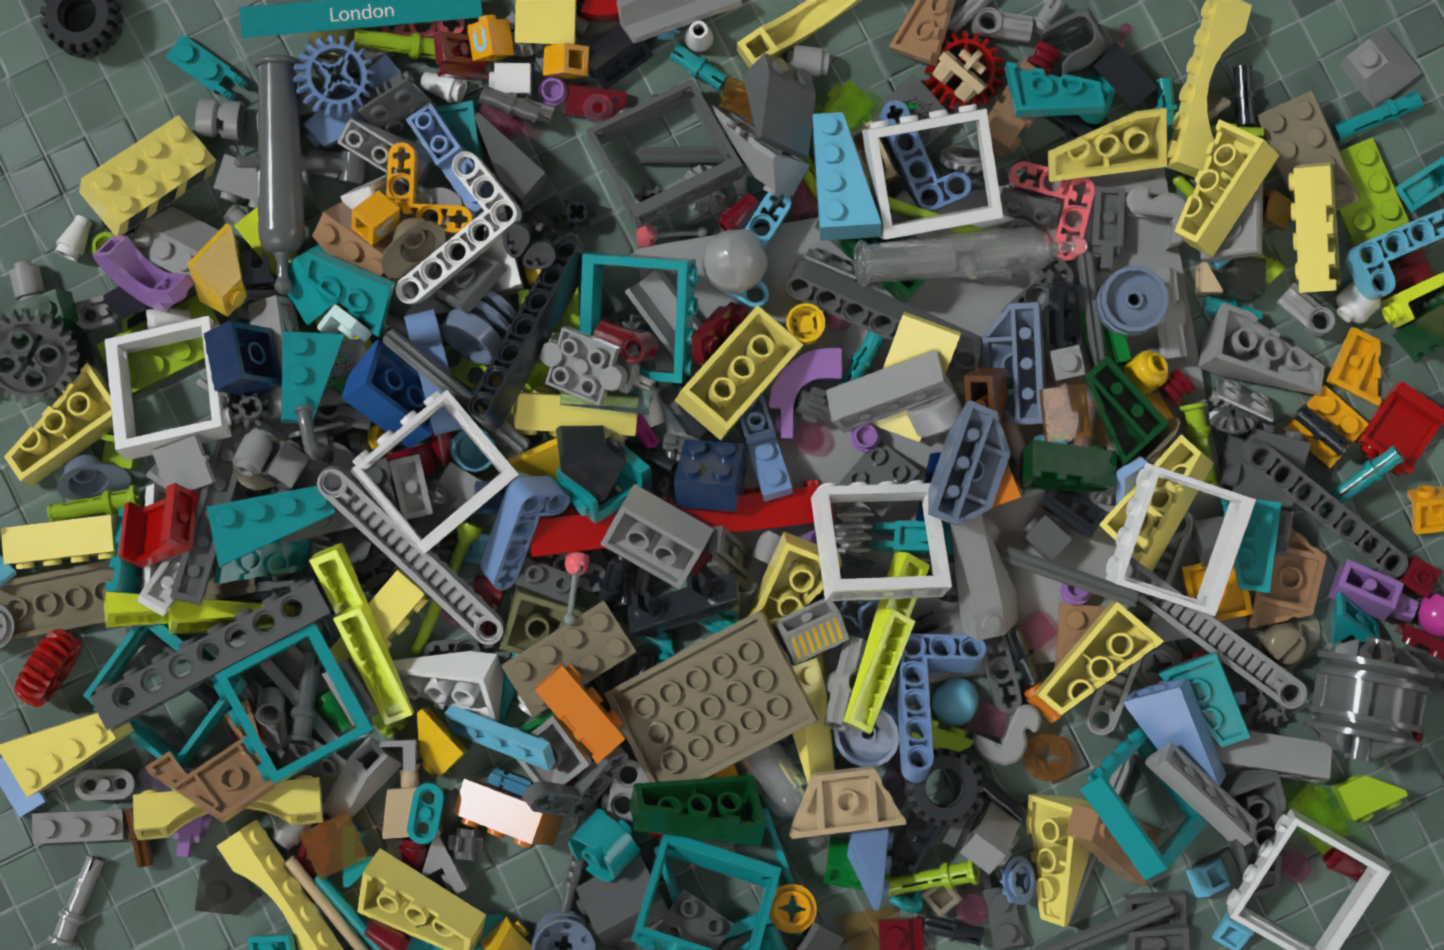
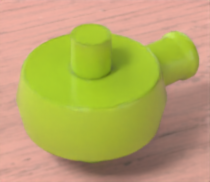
[526,359,549,387]

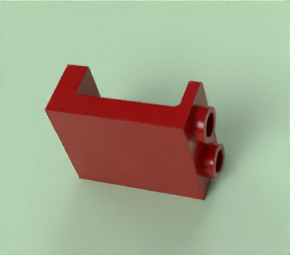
[1355,381,1444,477]
[119,483,198,568]

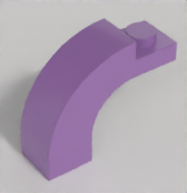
[92,236,194,312]
[768,348,842,440]

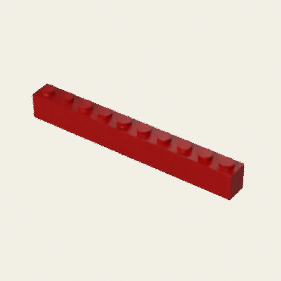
[530,479,833,557]

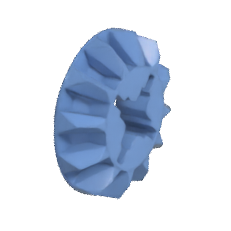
[999,856,1036,905]

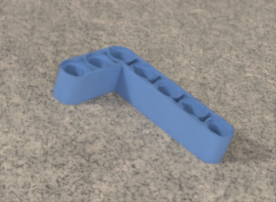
[895,633,986,783]

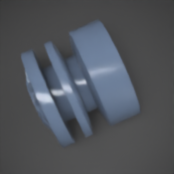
[439,290,517,365]
[532,909,595,950]

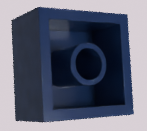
[203,321,281,397]
[674,439,746,512]

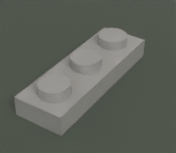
[32,809,126,844]

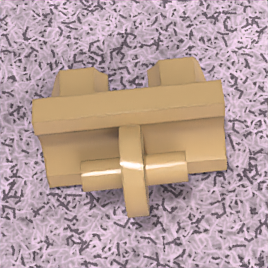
[933,49,989,103]

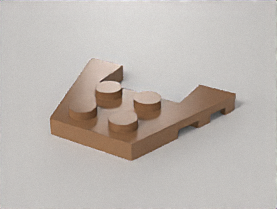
[146,699,275,823]

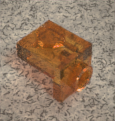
[718,76,752,124]

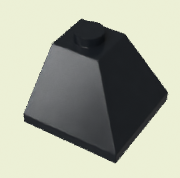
[556,425,626,502]

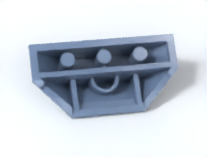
[982,302,1048,425]
[928,400,1011,526]

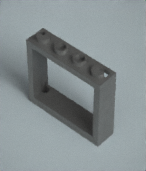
[586,79,743,230]

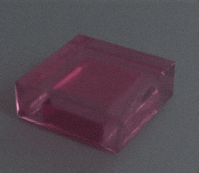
[1019,610,1058,652]
[970,701,1007,738]

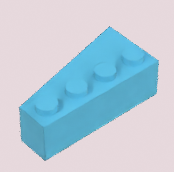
[813,112,881,241]

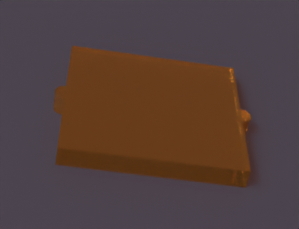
[1039,383,1091,442]
[299,811,369,880]
[842,905,896,950]

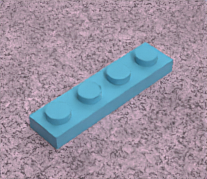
[444,705,556,771]

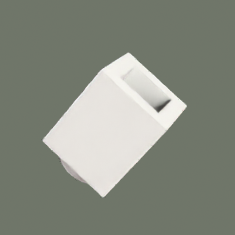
[489,63,532,99]

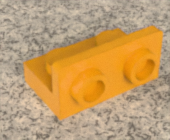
[1407,485,1444,535]

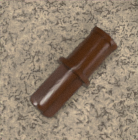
[124,808,154,868]

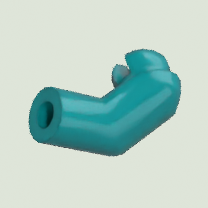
[641,637,676,664]

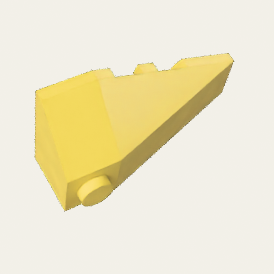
[1048,108,1167,182]
[790,651,835,783]
[1026,794,1093,927]

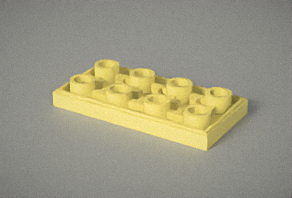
[515,0,576,44]
[869,312,961,442]

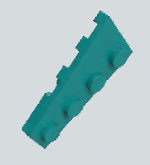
[206,483,335,568]

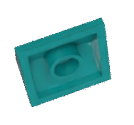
[275,245,341,326]

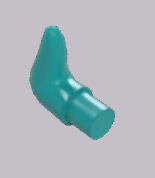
[890,890,925,913]

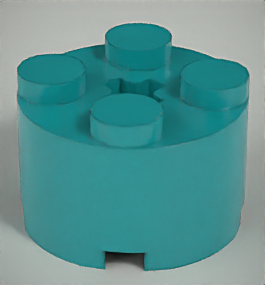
[568,809,640,882]

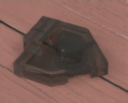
[195,852,262,915]

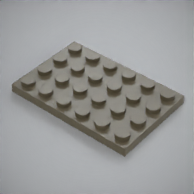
[604,610,819,782]

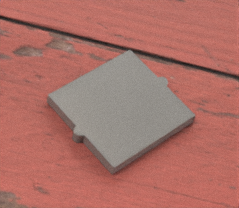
[152,434,216,490]

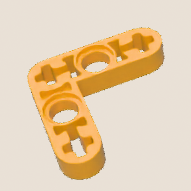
[386,142,475,233]

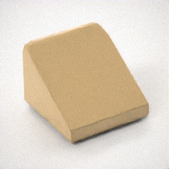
[1195,262,1223,296]

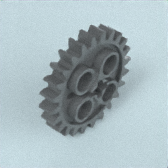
[0,308,79,404]

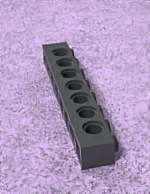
[90,579,332,732]

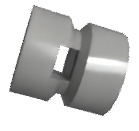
[195,97,245,140]

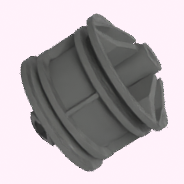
[1304,637,1435,762]

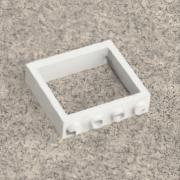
[862,104,1003,240]
[105,316,234,460]
[351,390,519,555]
[1106,463,1256,616]
[811,480,952,602]
[1226,808,1391,950]

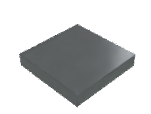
[433,251,507,315]

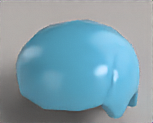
[451,428,496,473]
[931,678,979,726]

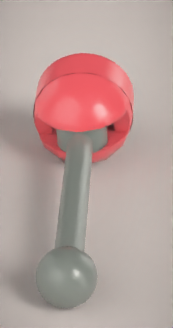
[636,224,708,248]
[563,552,590,625]

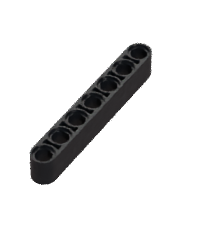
[468,237,585,430]

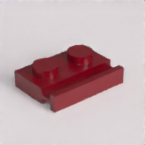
[433,31,489,82]
[877,916,924,950]

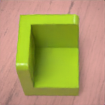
[101,434,140,471]

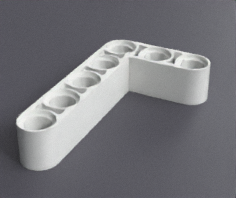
[396,152,522,305]

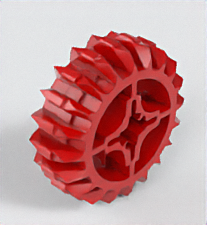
[924,31,1005,110]
[14,628,81,708]

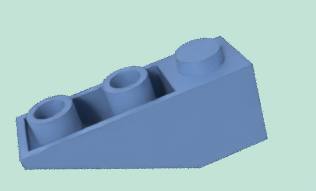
[847,827,894,911]

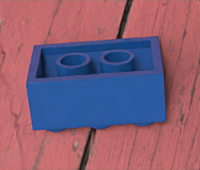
[342,340,433,448]

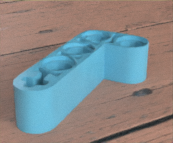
[720,193,791,310]
[1346,209,1444,300]

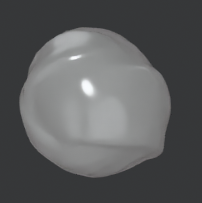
[703,229,768,294]

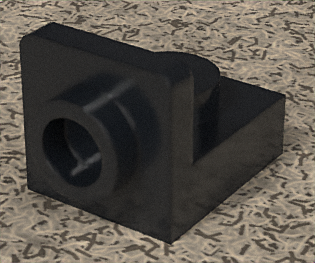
[840,550,874,602]

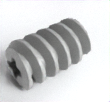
[834,504,875,560]

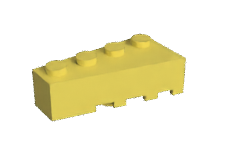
[1174,119,1279,257]
[4,363,113,487]
[1099,435,1214,572]
[1,515,118,569]
[330,568,430,675]
[0,712,134,798]

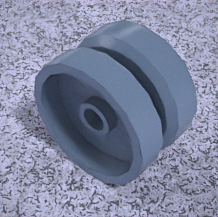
[1096,266,1168,337]
[834,694,900,767]

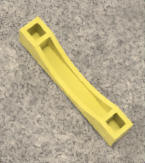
[737,0,862,69]
[1167,0,1252,178]
[133,775,323,840]
[217,819,343,950]

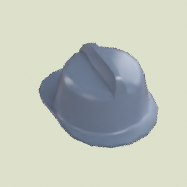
[57,454,131,500]

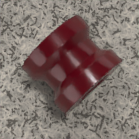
[1026,41,1063,75]
[1158,368,1196,407]

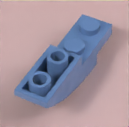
[406,102,494,218]
[739,393,793,502]

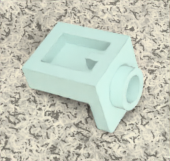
[317,304,372,342]

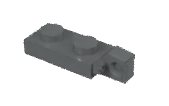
[1091,186,1125,271]

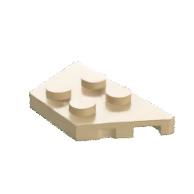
[789,766,906,839]

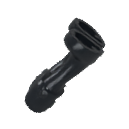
[502,206,559,270]

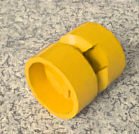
[785,303,825,347]

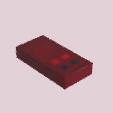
[565,85,627,120]

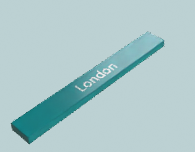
[238,0,482,38]

